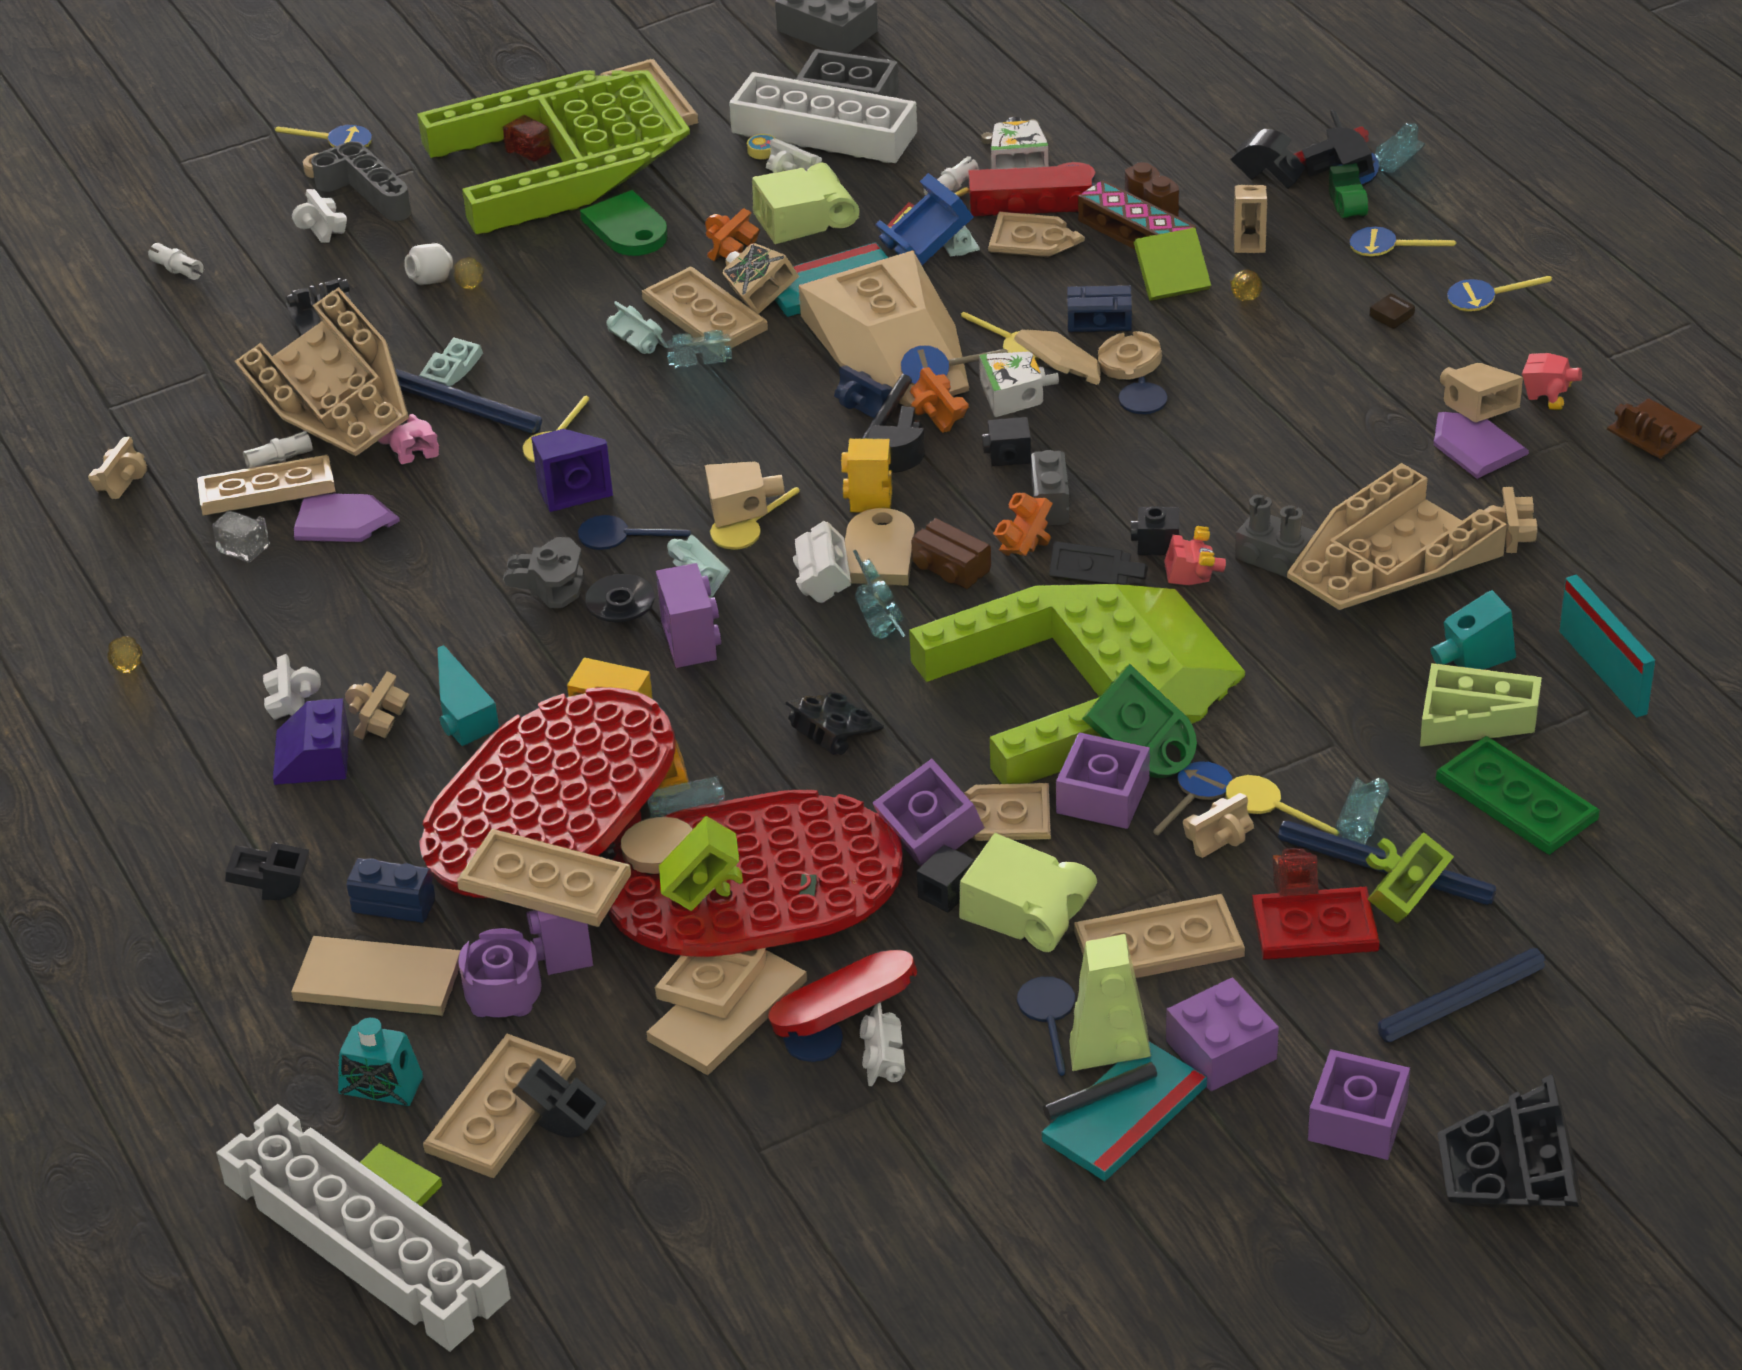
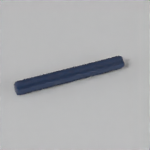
[1377,948,1545,1043]

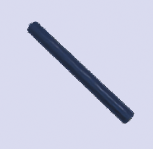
[395,369,542,433]
[1278,821,1496,905]

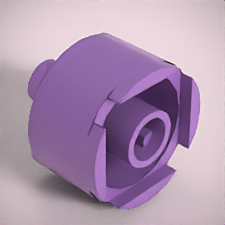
[458,928,541,1017]

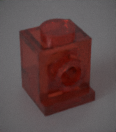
[503,114,551,162]
[1273,848,1319,897]

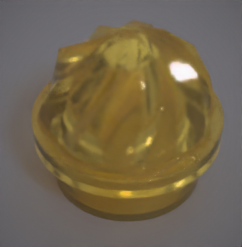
[453,257,484,290]
[1230,269,1262,301]
[107,636,143,672]

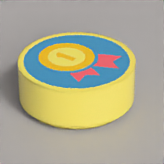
[747,134,775,160]

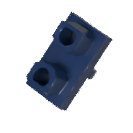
[834,365,893,418]

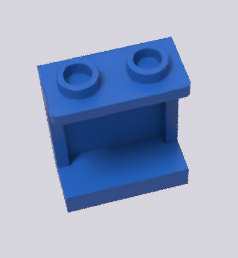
[876,173,974,265]

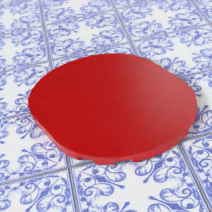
[419,687,676,898]
[608,790,903,957]

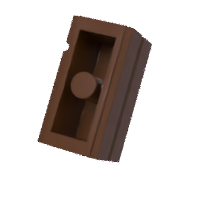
[911,518,991,589]

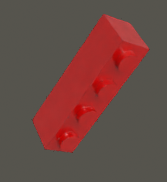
[969,165,1092,216]

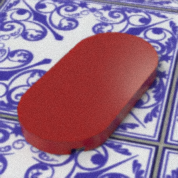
[768,950,917,1037]

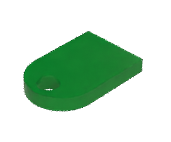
[580,190,668,256]
[1082,664,1197,778]

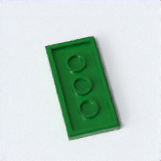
[1436,736,1600,855]

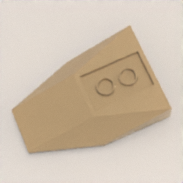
[799,250,969,407]
[235,287,409,456]
[1287,463,1507,610]

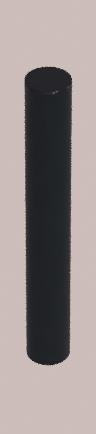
[862,374,912,439]
[1043,1062,1157,1121]

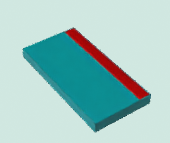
[774,242,888,317]
[1559,574,1655,718]
[1042,1042,1207,1181]

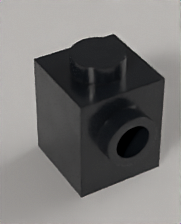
[982,417,1031,467]
[1131,506,1179,555]
[917,845,974,913]

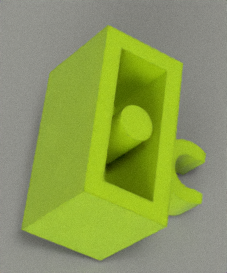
[659,816,743,911]
[1365,832,1454,924]

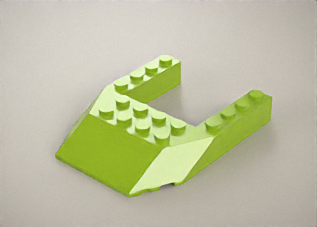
[417,70,690,234]
[909,584,1245,784]

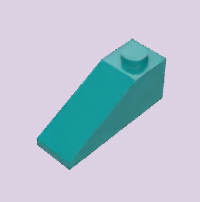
[438,645,499,746]

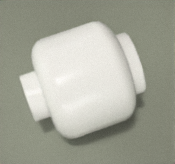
[404,243,453,285]

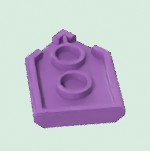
[1433,412,1529,479]
[294,493,400,542]

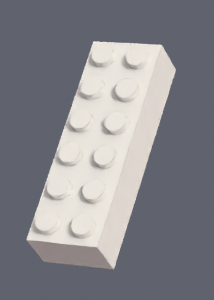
[729,72,917,163]

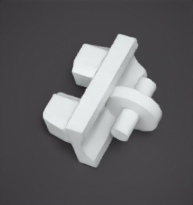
[766,139,822,173]
[292,189,347,243]
[263,654,321,720]

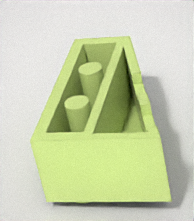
[1420,663,1542,747]
[1069,934,1151,1071]

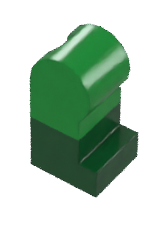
[1328,164,1368,218]

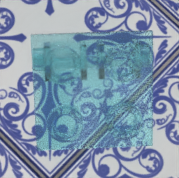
[853,550,905,639]

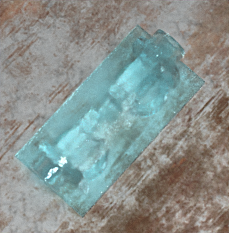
[1375,123,1425,173]
[666,330,732,368]
[647,776,725,818]
[1335,777,1390,844]

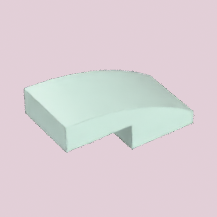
[419,337,483,386]

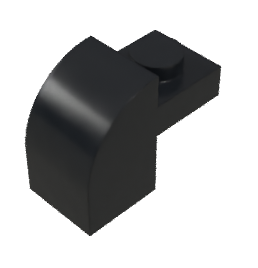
[1302,127,1375,178]
[1230,129,1306,189]
[868,406,925,473]

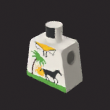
[991,117,1049,169]
[979,352,1059,417]

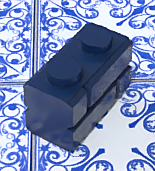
[1067,286,1132,332]
[346,858,435,923]

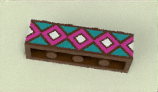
[1078,180,1196,249]

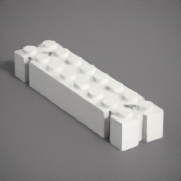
[216,1104,511,1352]

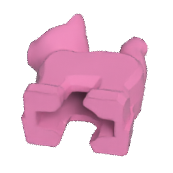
[378,414,439,464]

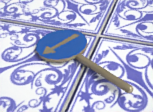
[901,345,1008,385]
[1154,762,1232,835]

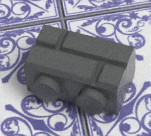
[1031,450,1069,525]

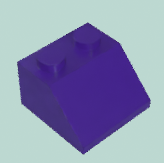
[531,429,613,512]
[273,698,349,785]

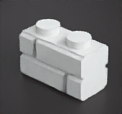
[793,521,851,603]

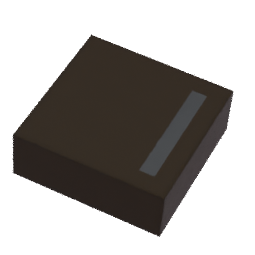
[1369,293,1415,329]

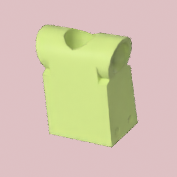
[752,162,860,244]
[959,833,1097,952]

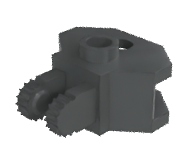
[503,537,584,608]

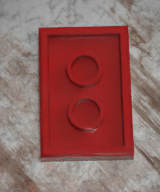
[1252,886,1379,960]

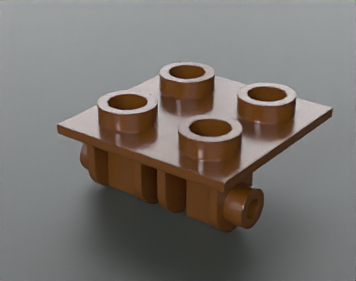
[1607,398,1702,459]

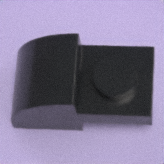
[225,842,309,900]
[512,1058,607,1137]

